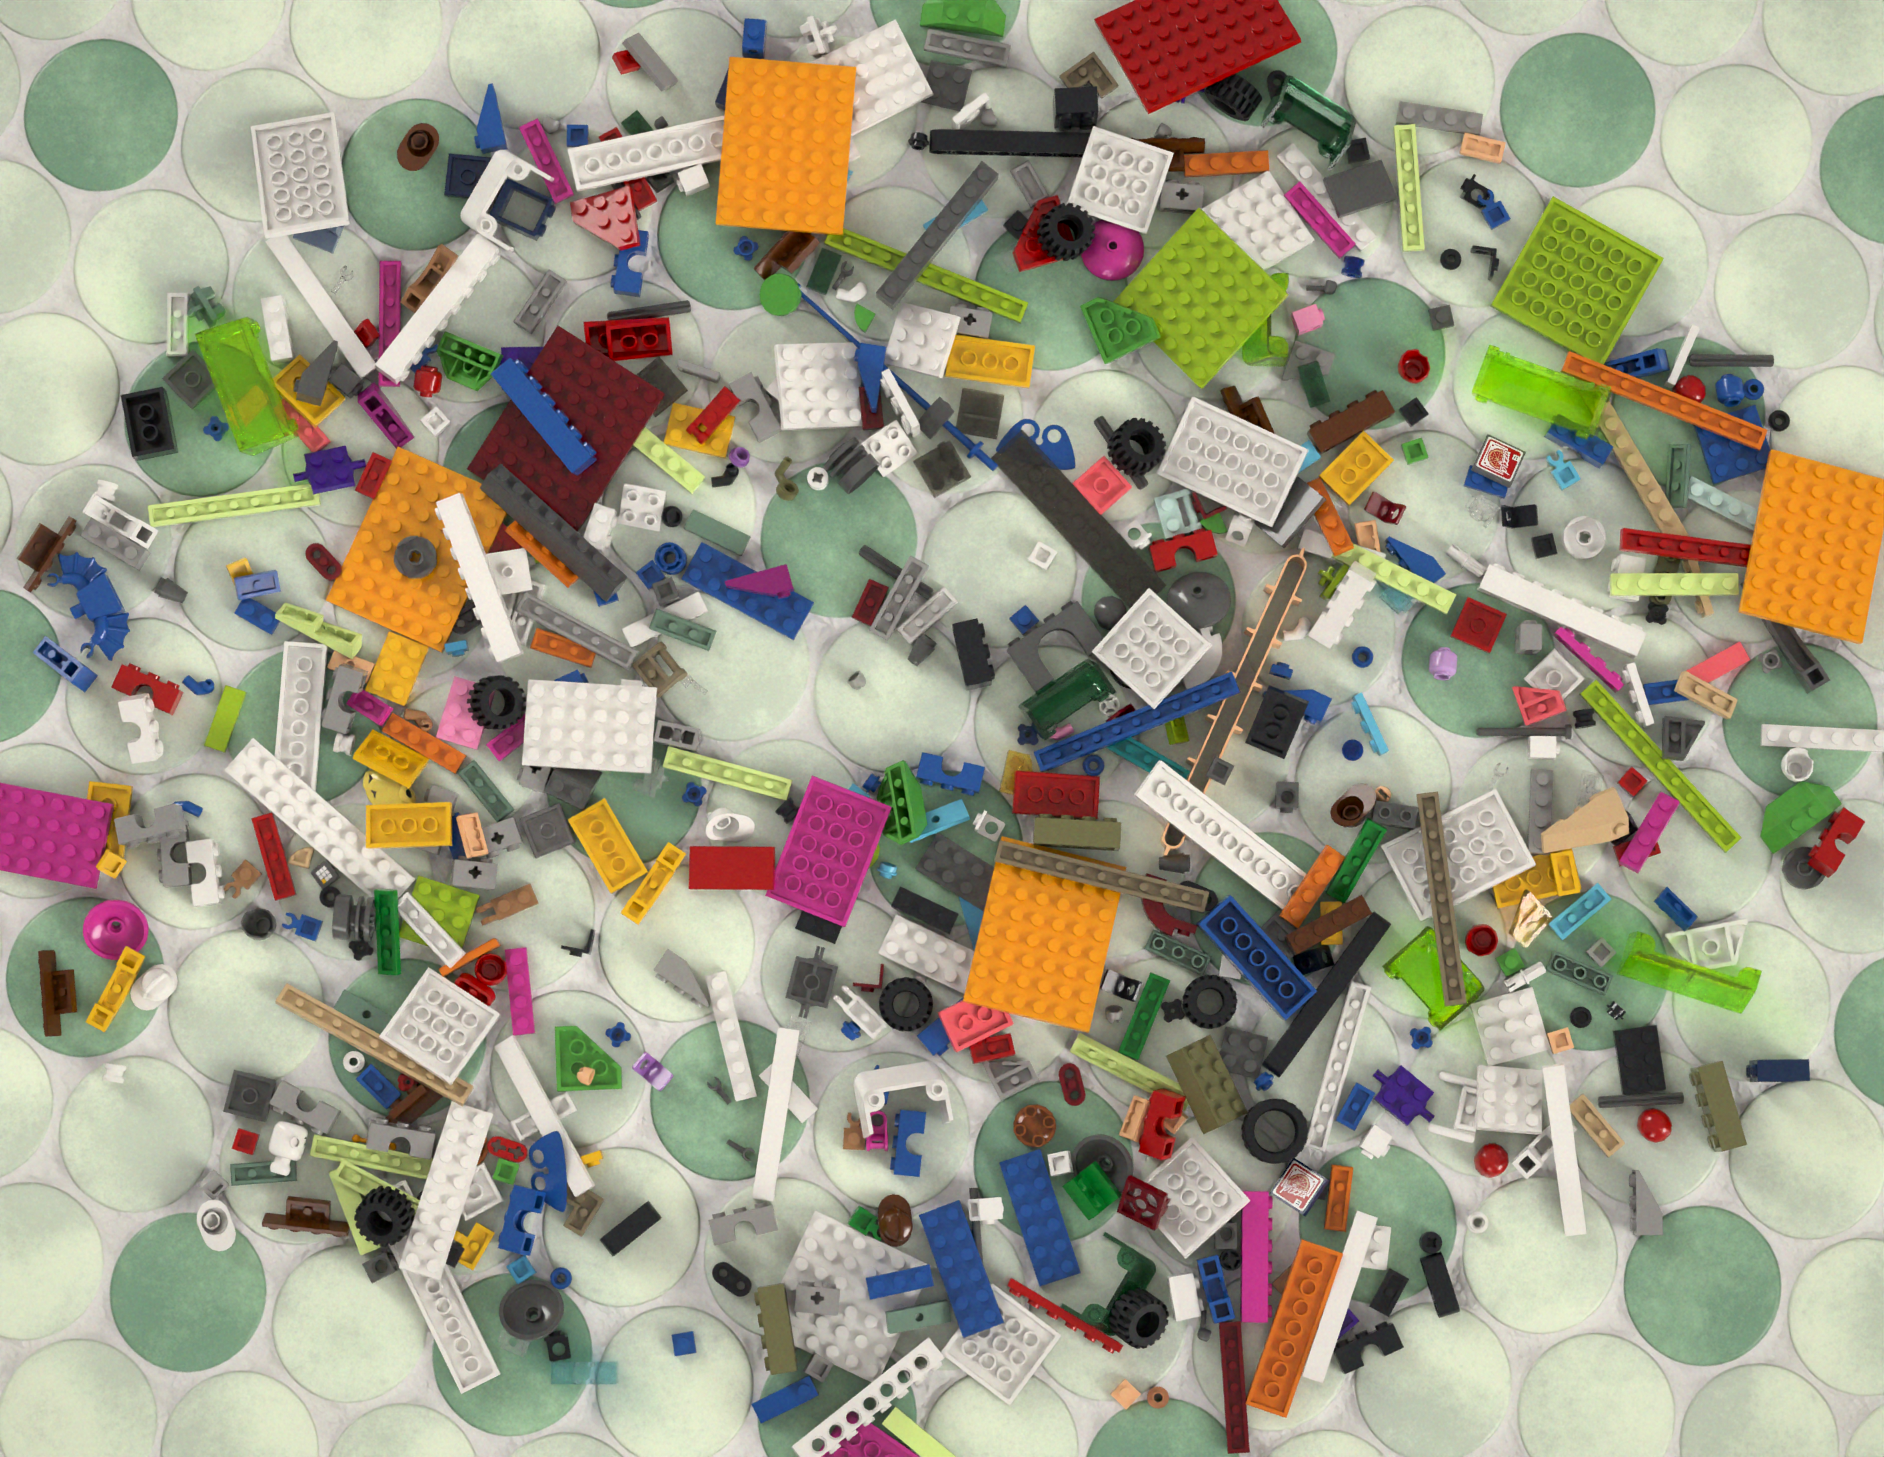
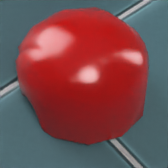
[1398,349,1430,384]
[1672,375,1706,403]
[1465,924,1498,956]
[475,953,507,986]
[1637,1108,1672,1143]
[1474,1143,1509,1178]

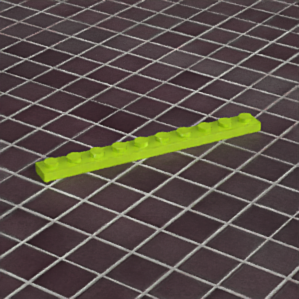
[824,228,1028,323]
[1579,680,1741,853]

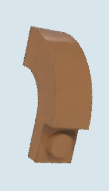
[400,244,458,313]

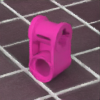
[866,1110,888,1151]

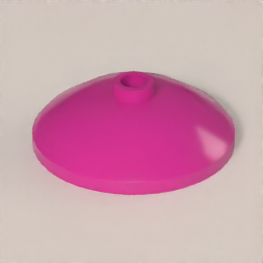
[1081,219,1144,281]
[83,900,149,960]

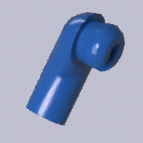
[182,675,214,695]
[173,801,203,817]

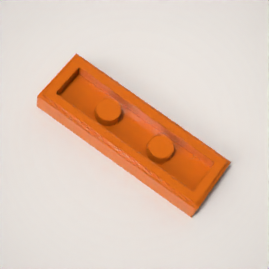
[530,628,596,668]
[439,938,501,977]
[1324,1164,1353,1232]

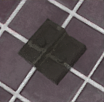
[637,356,688,418]
[956,388,1004,439]

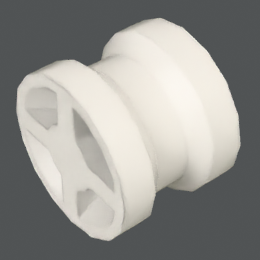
[807,467,829,491]
[94,480,119,502]
[1098,694,1120,717]
[333,732,356,756]
[102,1063,127,1083]

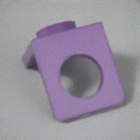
[632,1052,673,1091]

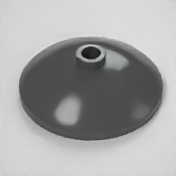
[1167,572,1231,629]
[1071,1134,1133,1193]
[499,1280,564,1341]

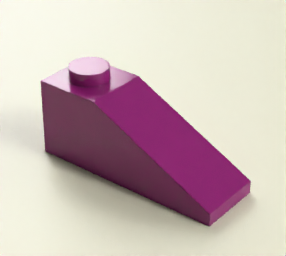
[357,382,414,449]
[725,564,794,599]

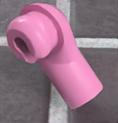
[1042,722,1074,740]

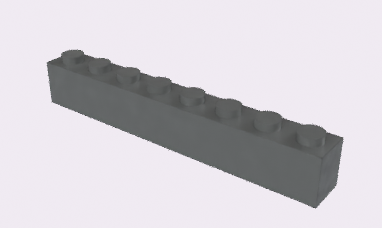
[876,161,999,310]
[480,464,627,602]

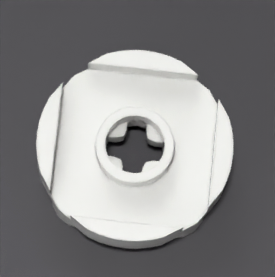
[1562,516,1606,559]

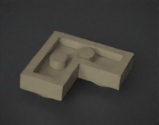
[1059,52,1119,99]
[563,1183,605,1237]

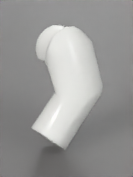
[836,282,867,303]
[1283,617,1311,641]

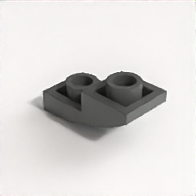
[918,397,955,439]

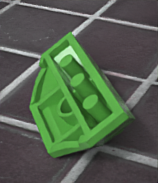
[920,0,1006,37]
[436,331,503,391]
[877,760,927,845]
[1760,781,1842,854]

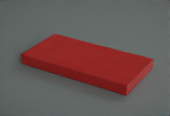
[1012,770,1100,820]
[689,846,775,890]

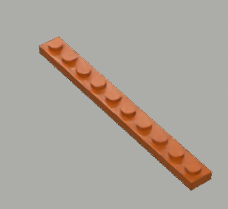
[1560,351,1768,451]

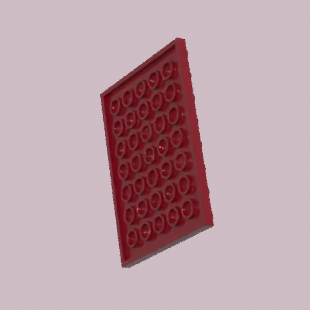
[467,325,666,532]

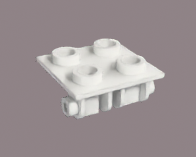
[861,419,918,477]
[618,483,667,531]

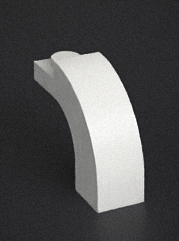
[83,494,158,549]
[1181,626,1222,690]
[1512,1123,1577,1179]

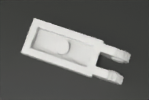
[832,984,888,1040]

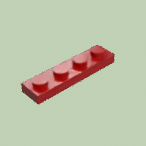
[599,127,657,211]
[251,812,297,901]

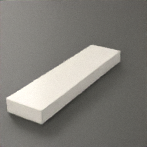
[1298,528,1386,564]
[622,591,708,648]
[398,892,466,968]

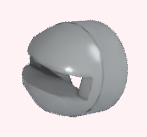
[981,108,998,126]
[542,115,561,133]
[1154,123,1172,139]
[847,671,866,690]
[1105,1005,1123,1023]

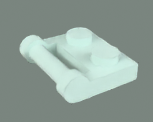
[1154,488,1202,540]

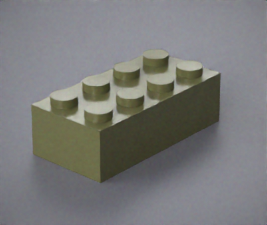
[1033,814,1121,851]
[1166,1035,1248,1134]
[1689,1061,1747,1152]
[754,1283,798,1375]

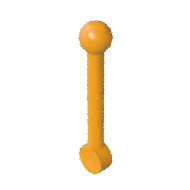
[352,1134,397,1150]

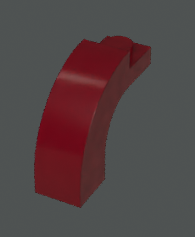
[1141,873,1198,937]

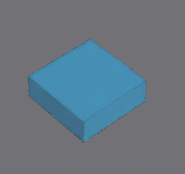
[506,1255,537,1284]

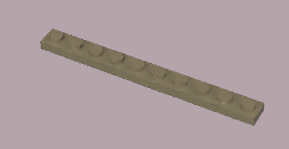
[1416,791,1467,1007]
[994,840,1209,913]

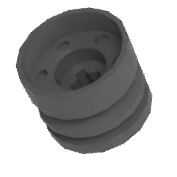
[823,437,880,494]
[332,894,376,942]

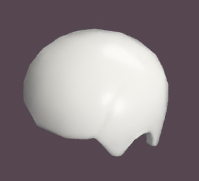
[1781,747,1814,782]

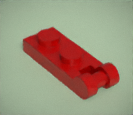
[685,386,741,445]

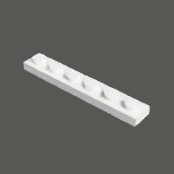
[1276,143,1377,252]
[1760,724,1884,752]
[705,971,757,1102]

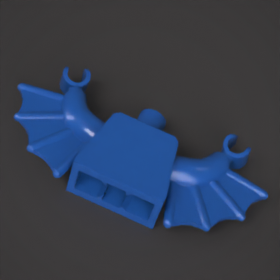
[47,552,130,661]

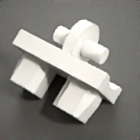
[799,16,837,56]

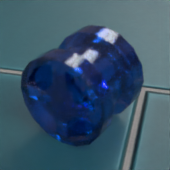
[1341,256,1365,278]

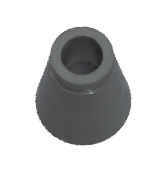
[154,577,188,604]
[907,634,937,666]
[1159,853,1190,874]

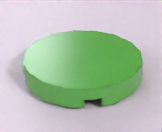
[759,273,801,316]

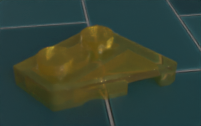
[999,750,1033,795]
[1509,889,1554,948]

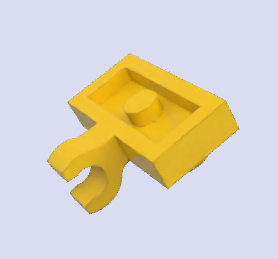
[454,1222,495,1271]

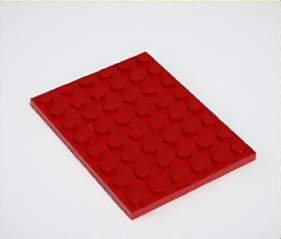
[1094,0,1301,114]

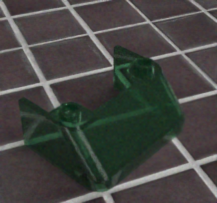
[1260,75,1356,171]
[1018,659,1116,740]
[1060,1232,1156,1336]

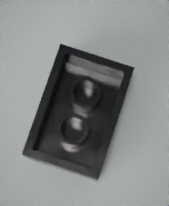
[1053,86,1099,131]
[121,387,178,461]
[952,618,995,691]

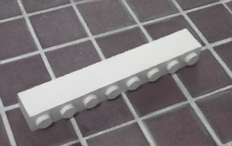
[375,233,500,385]
[435,493,524,663]
[1477,563,1647,659]

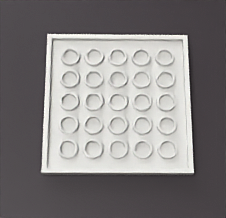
[759,1211,932,1382]

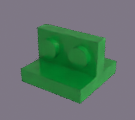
[1062,1161,1122,1220]

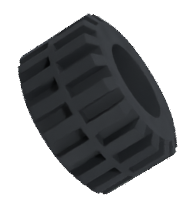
[1204,74,1262,121]
[1037,203,1095,261]
[1107,418,1166,477]
[467,675,526,730]
[1182,975,1237,1029]
[879,977,933,1032]
[354,1186,415,1247]
[1109,1288,1169,1349]

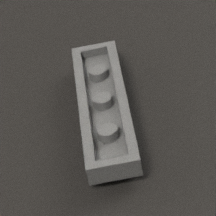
[924,29,1011,67]
[1396,101,1483,136]
[869,556,929,641]
[1528,769,1553,856]

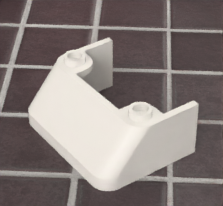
[460,150,555,252]
[854,1061,953,1138]

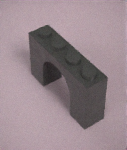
[1007,601,1103,693]

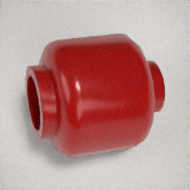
[413,365,442,397]

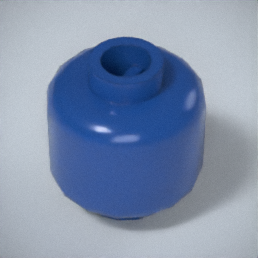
[1715,374,1745,407]

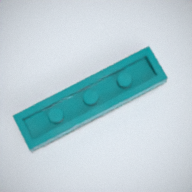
[1105,737,1190,780]

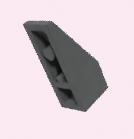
[293,340,338,406]

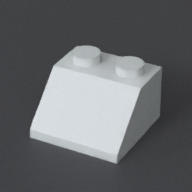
[1167,1272,1204,1321]

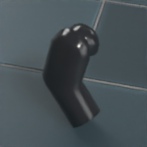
[711,463,739,488]

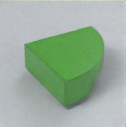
[854,304,875,333]
[1199,513,1228,534]

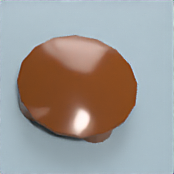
[1013,1104,1056,1147]

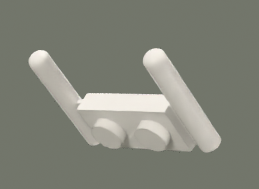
[1427,1071,1477,1144]

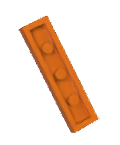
[1184,150,1269,178]
[1307,477,1354,557]
[505,520,579,588]
[382,712,467,774]
[1279,845,1345,928]

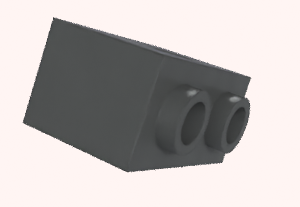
[1371,800,1418,830]

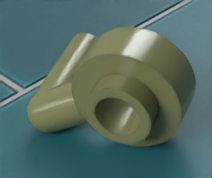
[774,457,799,501]

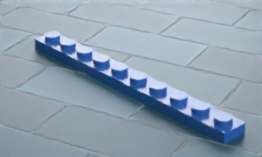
[1034,671,1241,772]

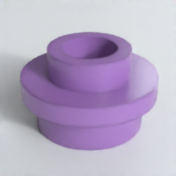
[729,447,750,468]

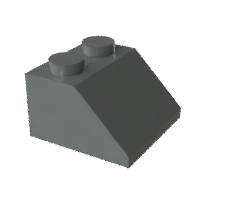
[544,768,602,811]

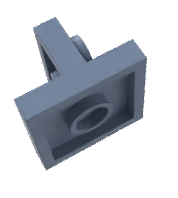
[293,225,345,254]

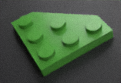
[1080,297,1161,364]
[555,1026,622,1092]

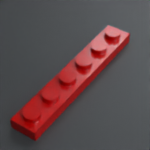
[1007,1278,1124,1354]

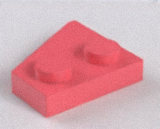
[1512,686,1567,726]

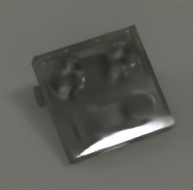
[913,440,971,499]

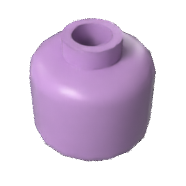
[1429,647,1457,680]

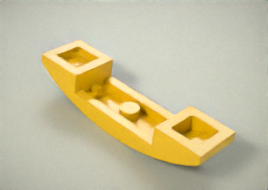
[620,842,686,925]
[86,946,145,1032]

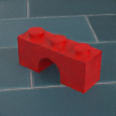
[1148,528,1218,573]
[111,663,184,715]
[1807,807,1865,878]
[1139,1088,1186,1160]

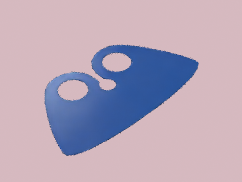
[996,419,1075,470]
[529,1131,567,1212]

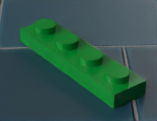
[1325,818,1387,903]
[374,888,401,976]
[1118,972,1171,1060]

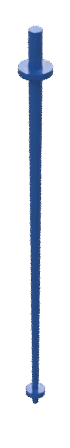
[798,283,999,471]

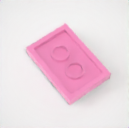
[436,676,496,750]

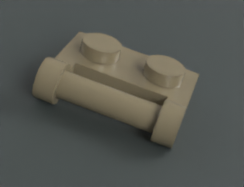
[632,642,687,698]

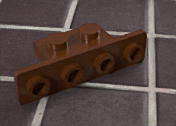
[1131,137,1205,172]
[754,231,820,281]
[1220,386,1275,434]
[17,516,77,593]
[38,950,77,1037]
[385,1084,443,1139]
[262,1196,350,1237]

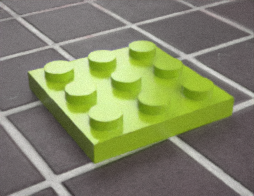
[399,875,480,949]

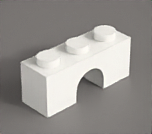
[261,295,295,365]
[118,693,164,764]
[185,839,225,907]

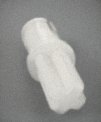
[1446,543,1486,577]
[1503,962,1546,993]

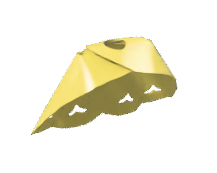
[363,770,416,805]

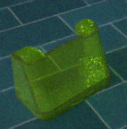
[1242,273,1289,367]
[1382,926,1485,1030]

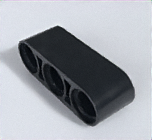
[600,1201,662,1257]
[1420,1251,1460,1318]

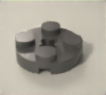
[394,536,437,579]
[1782,847,1825,890]

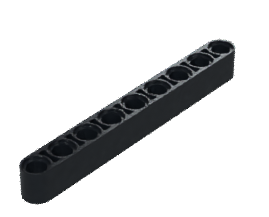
[929,129,1091,158]
[1262,911,1391,1078]

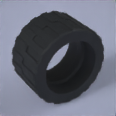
[1241,1099,1308,1164]

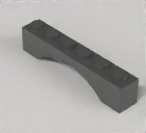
[1740,582,1830,694]

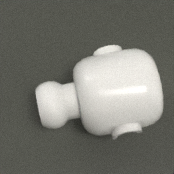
[269,1121,308,1176]

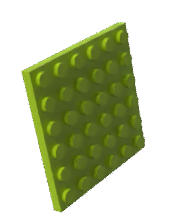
[1490,196,1664,365]
[1113,208,1289,389]

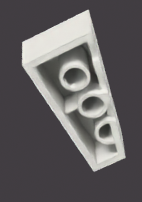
[1308,560,1377,649]

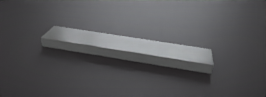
[515,592,638,671]

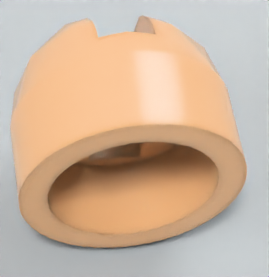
[1375,786,1391,802]
[577,1067,595,1086]

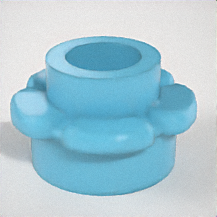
[877,862,897,879]

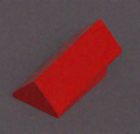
[584,317,673,361]

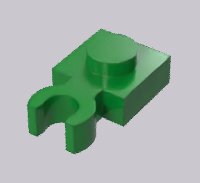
[847,1206,882,1241]

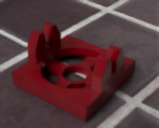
[1117,1175,1171,1231]

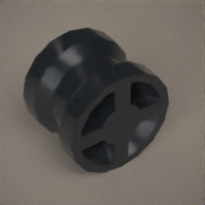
[1573,708,1596,729]
[775,797,799,824]
[1419,1232,1442,1254]
[1219,1249,1242,1271]

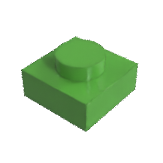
[1401,437,1429,465]
[1495,948,1525,977]
[492,1158,520,1185]

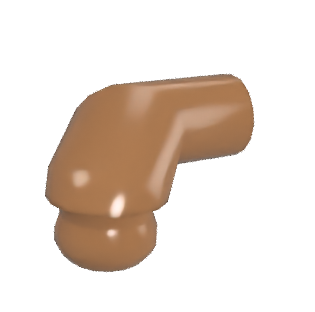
[404,709,433,731]

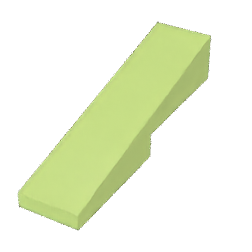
[275,603,362,659]
[329,1168,381,1255]
[882,1407,956,1457]

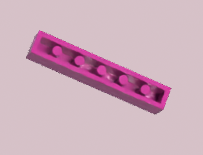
[1240,1191,1273,1323]

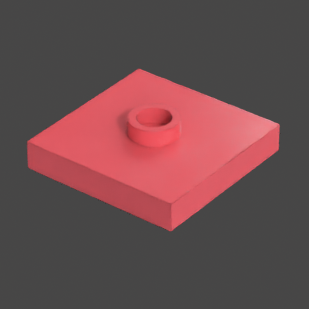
[1072,456,1132,516]

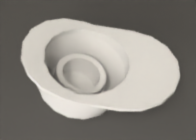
[705,807,755,842]
[130,964,178,1011]
[196,1200,236,1251]

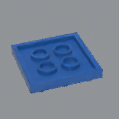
[1694,405,1770,485]

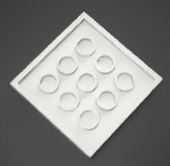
[1067,126,1174,234]
[1202,171,1314,270]
[774,342,862,430]
[1092,588,1212,709]
[379,967,500,1085]
[1133,1137,1250,1259]
[941,1283,1062,1406]

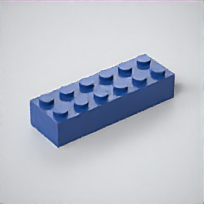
[491,358,597,476]
[1196,895,1317,1020]

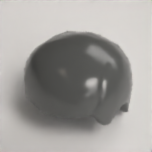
[1094,596,1127,631]
[241,908,277,941]

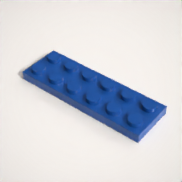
[681,542,814,640]
[999,1149,1081,1286]
[919,1200,1004,1338]

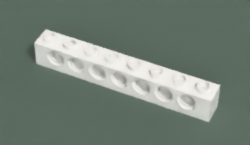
[791,1337,945,1457]

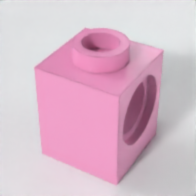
[1290,304,1325,336]

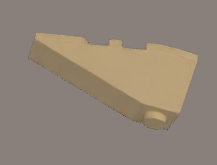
[1541,787,1629,853]

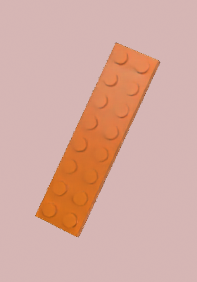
[1245,1239,1343,1418]

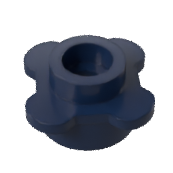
[1017,724,1039,745]

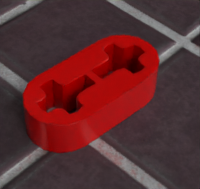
[487,1136,528,1163]

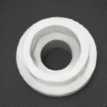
[343,1051,365,1073]
[1466,1212,1488,1233]

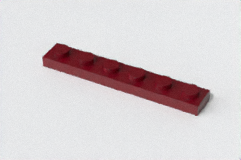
[1219,1321,1250,1454]

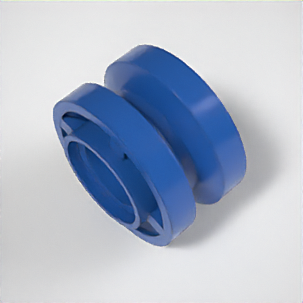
[655,542,687,575]

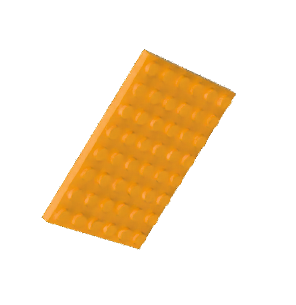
[716,57,856,235]
[326,447,508,653]
[1738,449,1884,644]
[962,836,1127,1033]

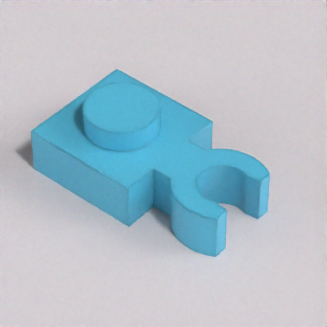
[1546,450,1581,491]

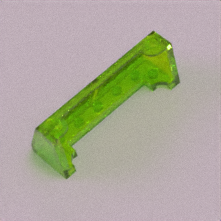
[195,317,299,456]
[1472,345,1611,439]
[1617,931,1762,1014]

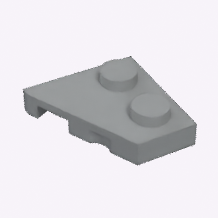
[1282,340,1335,381]
[982,1061,1040,1101]

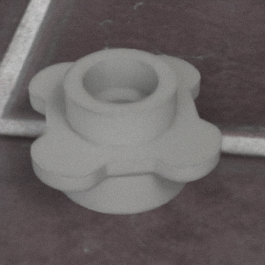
[1758,649,1783,673]

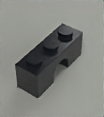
[891,886,959,935]
[1333,1321,1404,1374]

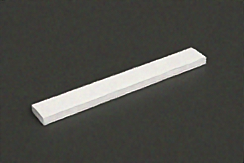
[265,235,376,379]
[1304,981,1371,1153]
[752,1027,800,1202]
[494,1035,595,1197]
[1542,1064,1587,1236]
[1302,1211,1378,1383]

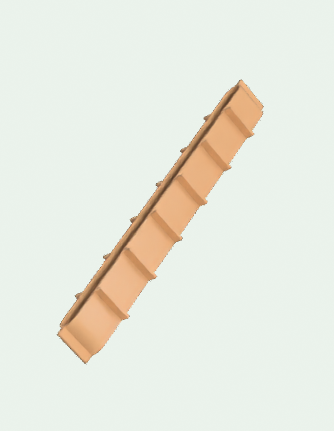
[1161,548,1307,857]

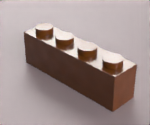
[1307,390,1395,455]
[1284,895,1372,956]

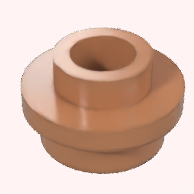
[1147,1387,1169,1409]

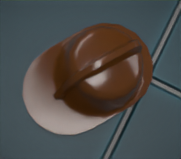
[397,123,439,171]
[1330,784,1376,828]
[878,1194,913,1247]

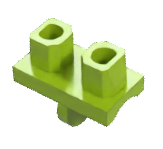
[1318,564,1349,600]

